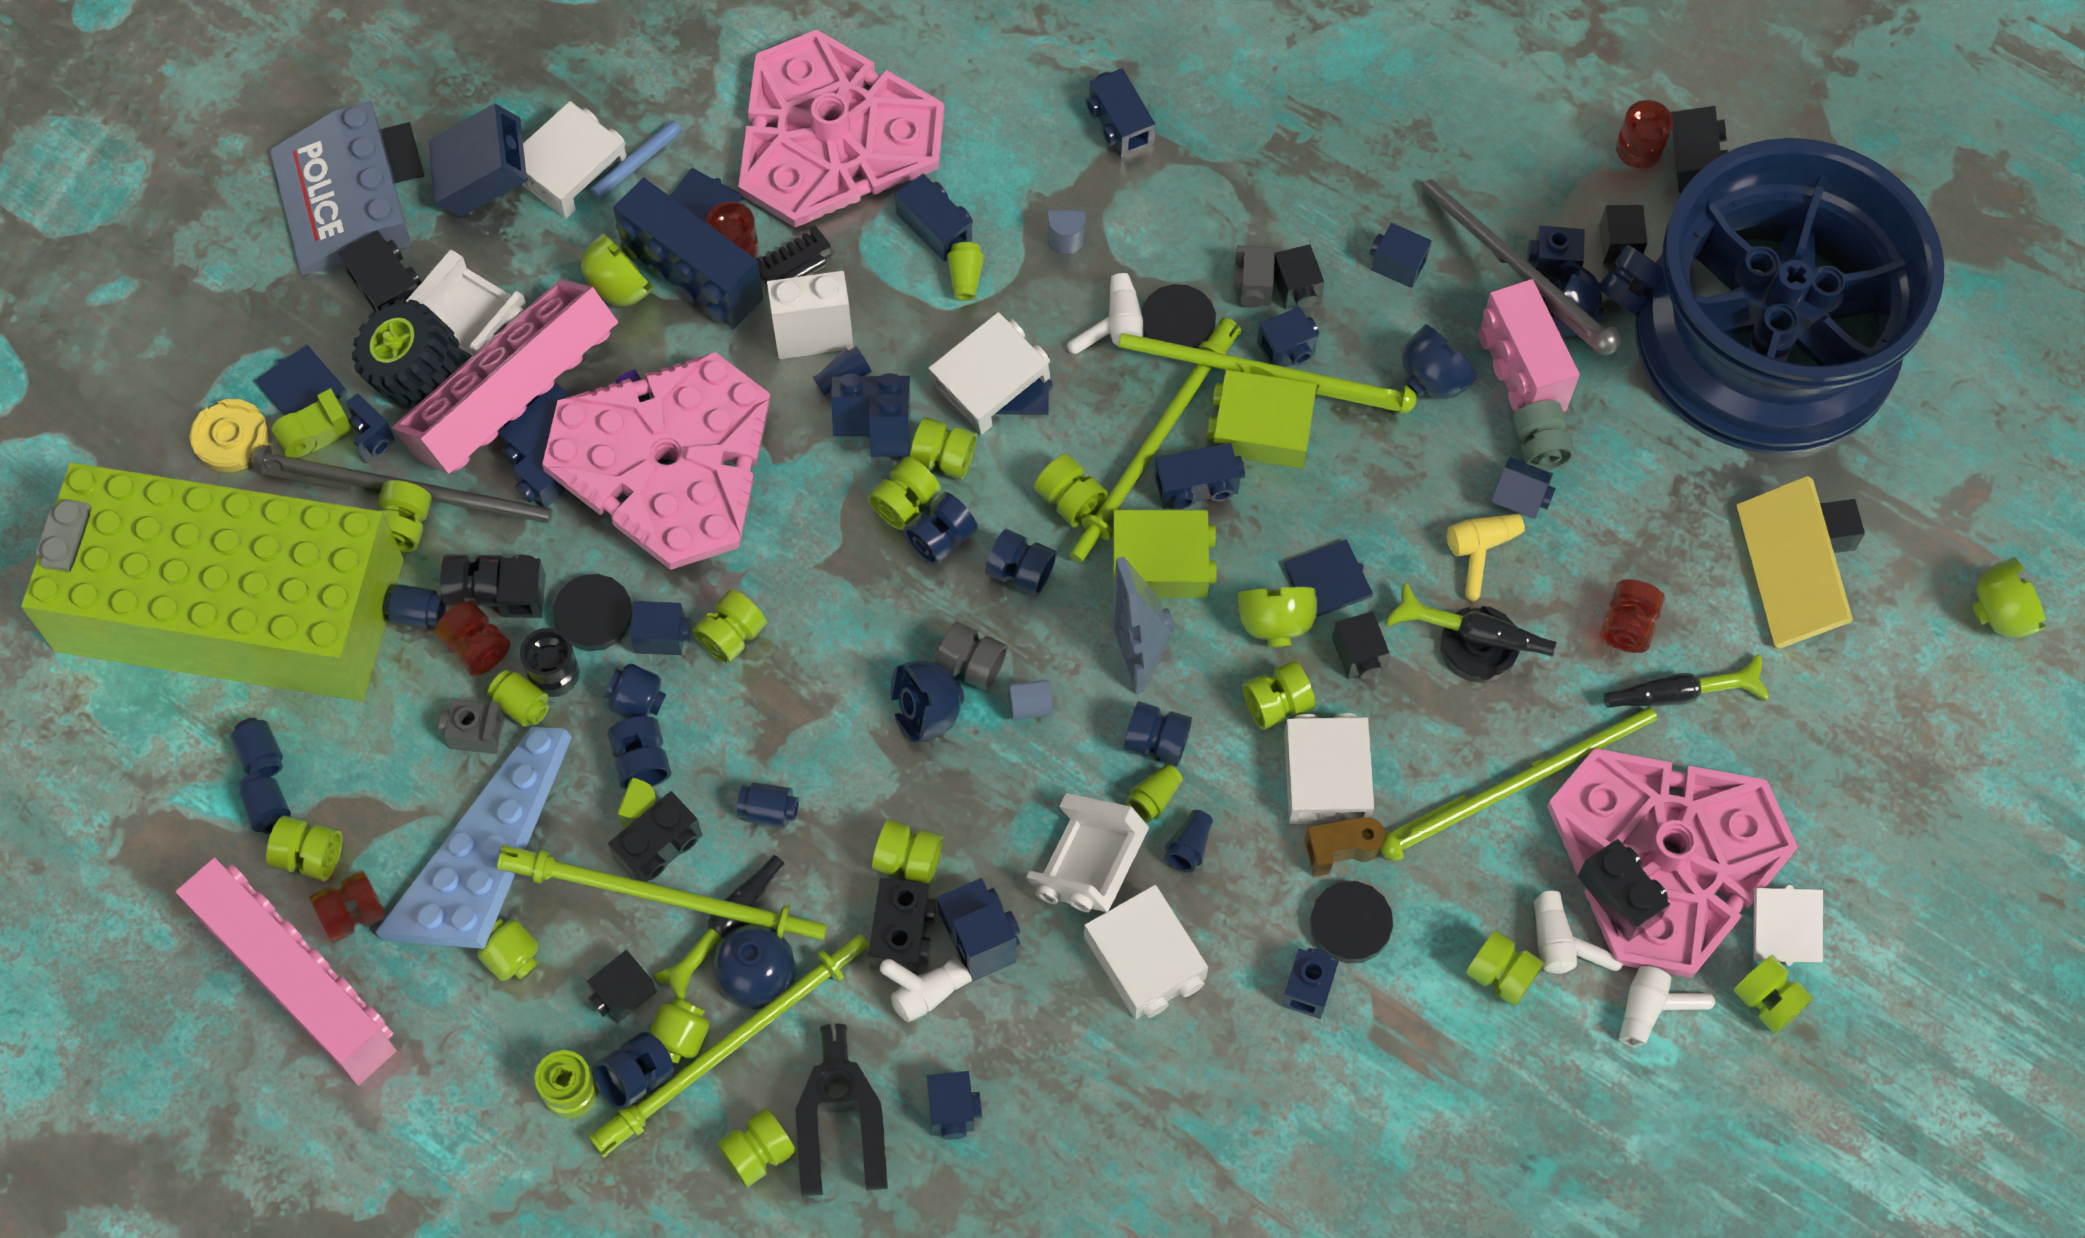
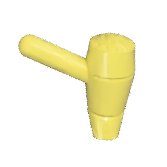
[1447,514,1525,601]

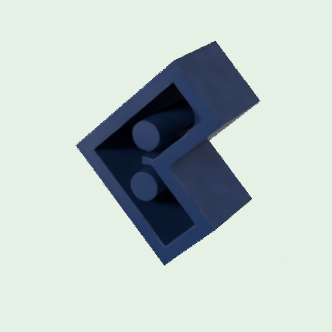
[831,373,911,457]
[936,878,1020,982]

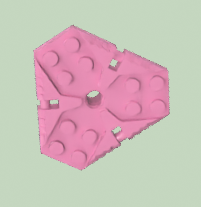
[738,30,945,228]
[542,352,770,570]
[1547,748,1798,979]

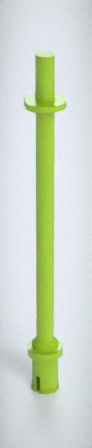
[1069,317,1242,563]
[497,844,827,941]
[588,933,869,1158]

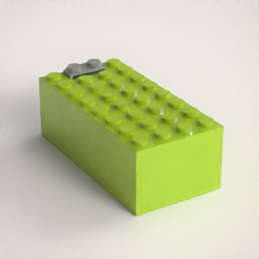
[21,462,404,702]

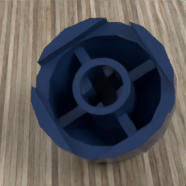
[1540,260,1603,338]
[1402,324,1477,400]
[890,661,964,742]
[712,923,796,1010]

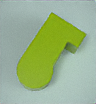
[272,388,354,458]

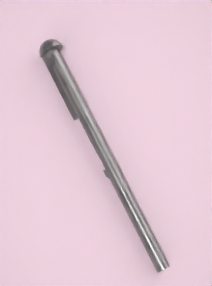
[1422,179,1621,355]
[251,445,553,523]

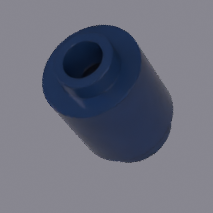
[383,584,446,629]
[230,718,283,777]
[238,771,291,834]
[737,782,799,828]

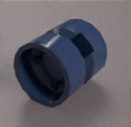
[1600,244,1664,315]
[903,492,978,566]
[985,528,1057,597]
[1123,701,1192,767]
[607,716,672,789]
[592,1032,674,1110]

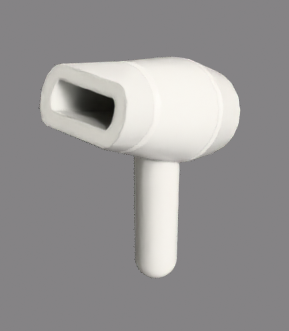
[1067,273,1143,354]
[1534,891,1623,974]
[880,955,972,1023]
[1618,966,1715,1048]

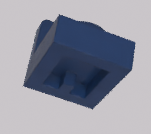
[346,393,395,463]

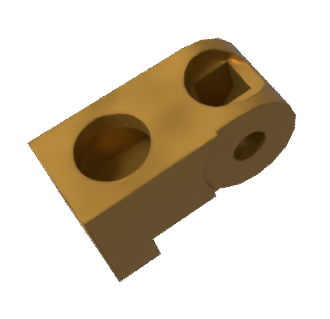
[1304,817,1386,877]

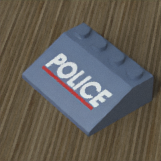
[270,101,412,275]

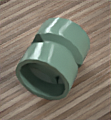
[1513,400,1575,471]

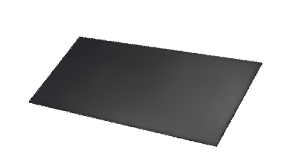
[381,122,424,183]

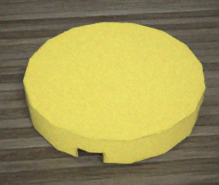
[189,399,270,473]

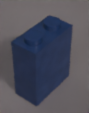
[429,103,527,217]

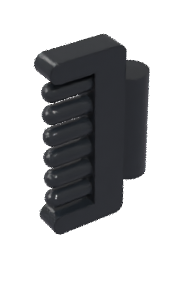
[755,226,832,284]

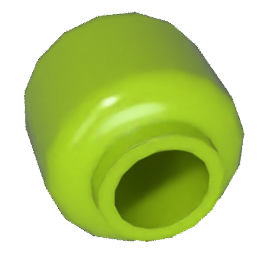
[477,919,540,981]
[648,997,710,1064]

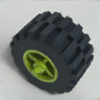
[352,299,460,406]

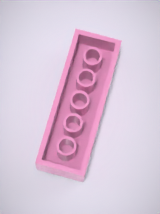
[391,279,618,474]
[175,857,396,1086]

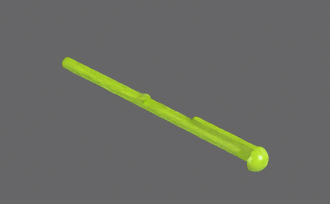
[1118,332,1417,414]
[1380,707,1657,861]

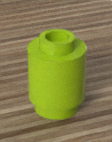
[487,670,549,727]

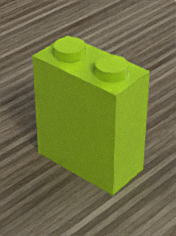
[1206,370,1317,469]
[1113,510,1217,598]

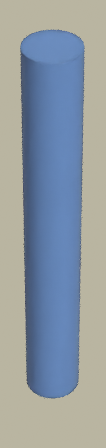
[590,120,682,199]

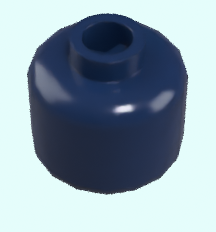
[603,664,666,719]

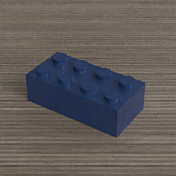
[613,177,764,329]

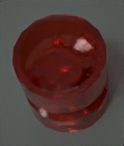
[1616,100,1673,169]
[706,202,759,258]
[1600,579,1666,653]
[434,601,511,677]
[309,870,387,944]

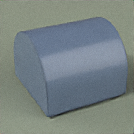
[1048,210,1086,254]
[1009,680,1053,721]

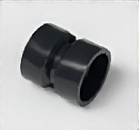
[440,554,503,606]
[520,628,580,697]

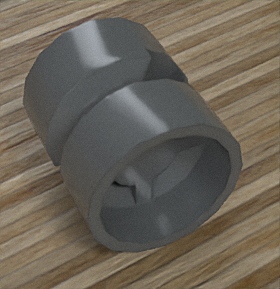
[935,621,1008,691]

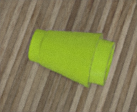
[947,242,985,301]
[1126,764,1183,823]

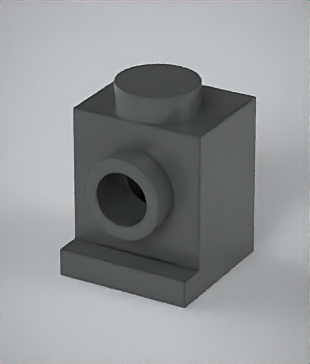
[1234,245,1275,308]
[439,700,505,754]

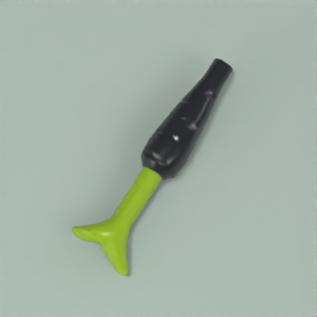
[1385,583,1557,657]
[1604,653,1769,708]
[653,854,785,1000]

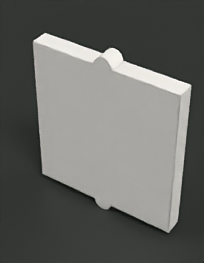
[1753,885,1823,966]

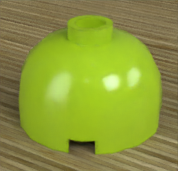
[581,232,655,308]
[1972,557,2047,638]
[1237,587,1317,648]

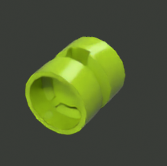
[910,417,977,480]
[1034,453,1108,527]
[867,456,941,531]
[377,480,432,552]
[692,589,767,665]
[1242,661,1316,730]
[266,816,343,881]
[872,819,944,884]
[1466,929,1545,1007]
[1733,954,1815,1034]
[534,1050,598,1119]
[716,1107,797,1188]

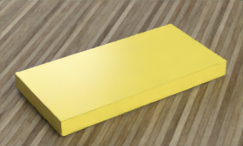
[1737,476,1853,649]

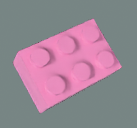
[1478,279,1580,413]

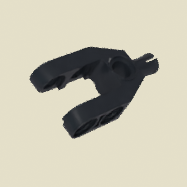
[795,1023,888,1196]

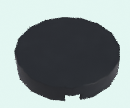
[1142,284,1216,348]
[553,574,633,651]
[1440,606,1520,683]
[1310,881,1393,964]

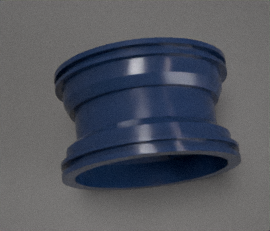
[1635,138,1944,454]

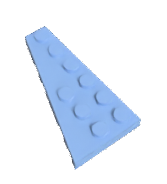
[375,727,572,949]

